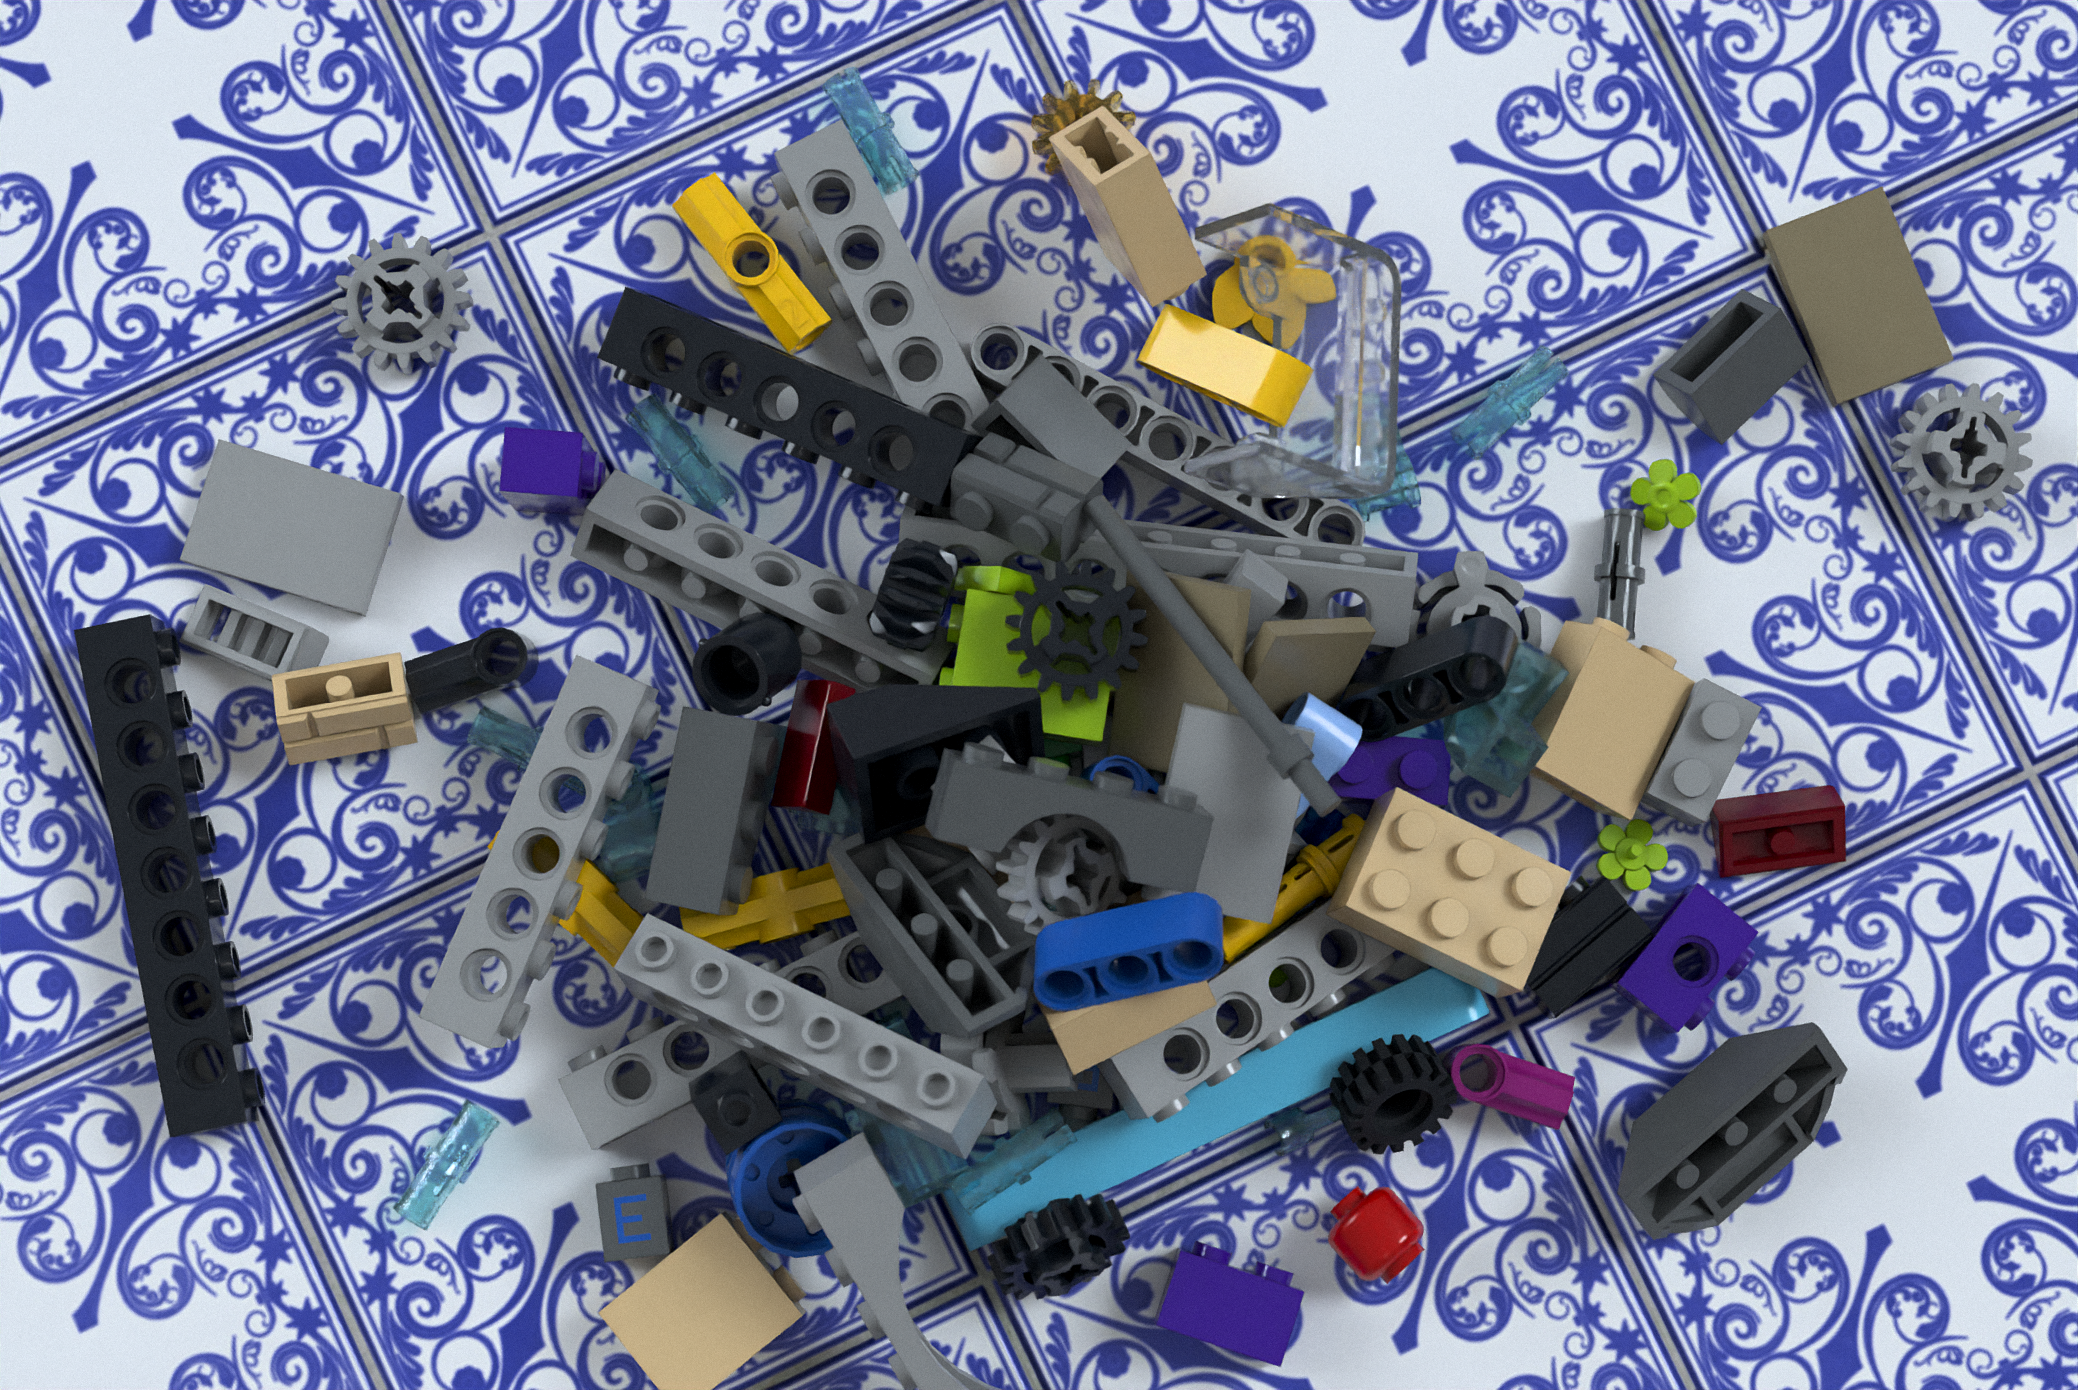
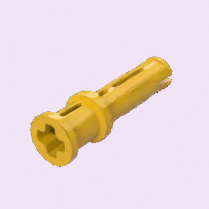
[1223,813,1365,964]

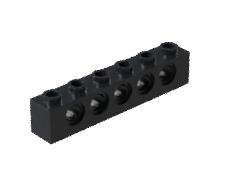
[597,287,983,514]

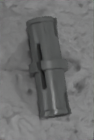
[1594,508,1646,641]

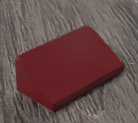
[771,680,856,816]
[1710,785,1846,878]

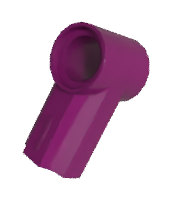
[1442,1044,1575,1130]

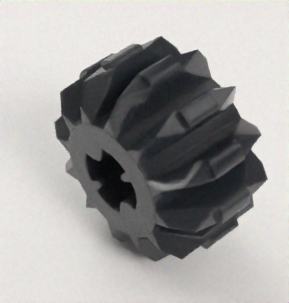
[869,538,959,652]

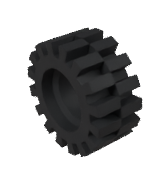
[1329,1034,1457,1154]

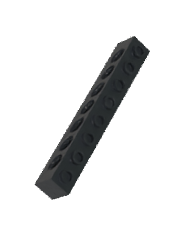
[74,614,265,1138]

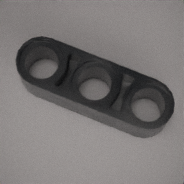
[1338,615,1518,743]

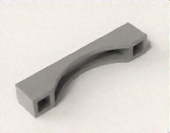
[792,1132,1003,1390]

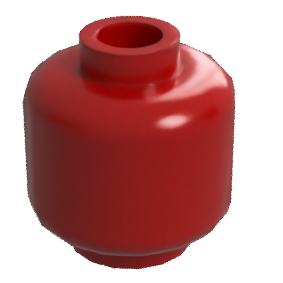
[1328,1186,1425,1284]

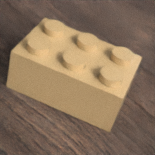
[1325,787,1572,998]

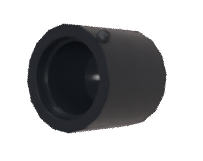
[692,612,802,716]

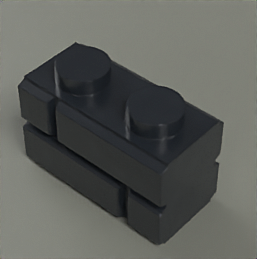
[1523,875,1654,1019]

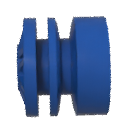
[725,1098,853,1258]

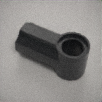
[404,627,539,715]

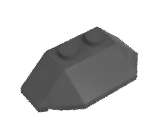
[827,832,1037,1040]
[1617,1022,1848,1240]

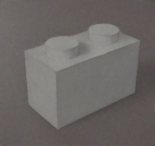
[1641,678,1762,827]

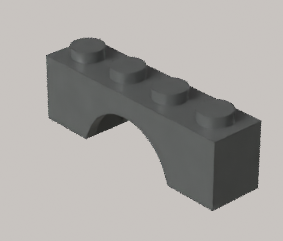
[925,742,1214,893]

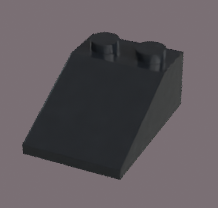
[826,684,1045,845]

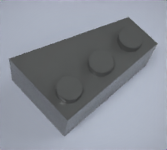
[644,706,787,915]

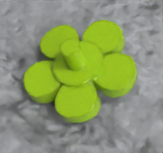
[1631,459,1701,531]
[1596,819,1668,892]

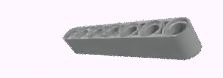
[971,322,1366,546]

